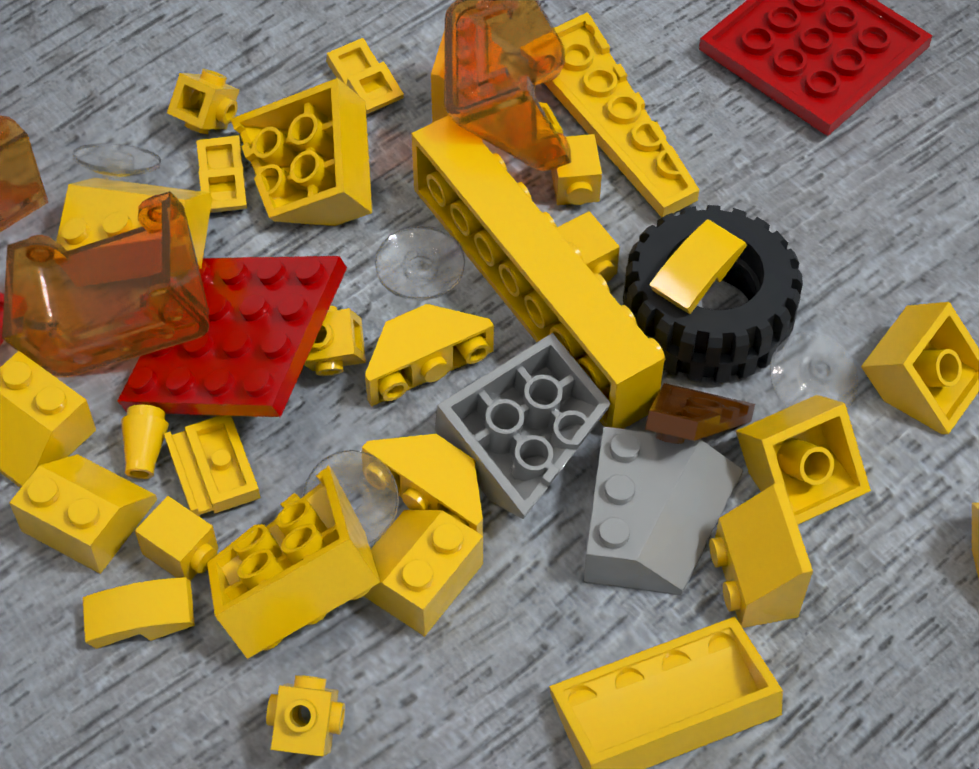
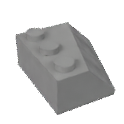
[435,333,611,519]
[583,426,743,595]

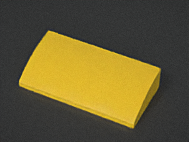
[549,616,783,769]

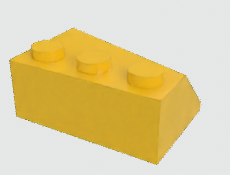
[230,78,372,226]
[53,178,212,287]
[207,465,380,659]

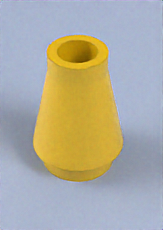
[121,405,169,479]

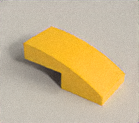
[326,38,404,114]
[196,135,247,213]
[649,219,747,314]
[83,577,195,649]

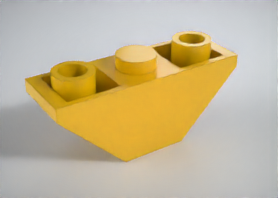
[365,304,494,407]
[362,434,483,535]

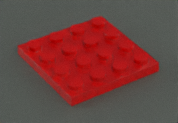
[699,0,933,136]
[117,256,347,417]

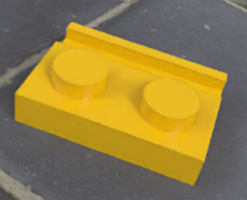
[164,415,261,517]

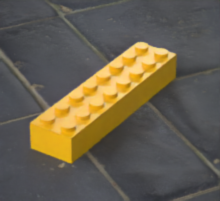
[411,111,665,429]

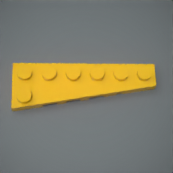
[519,12,700,218]

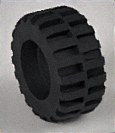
[623,205,803,383]

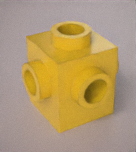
[167,69,240,134]
[304,306,366,376]
[266,675,345,757]

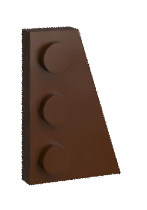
[645,383,755,444]

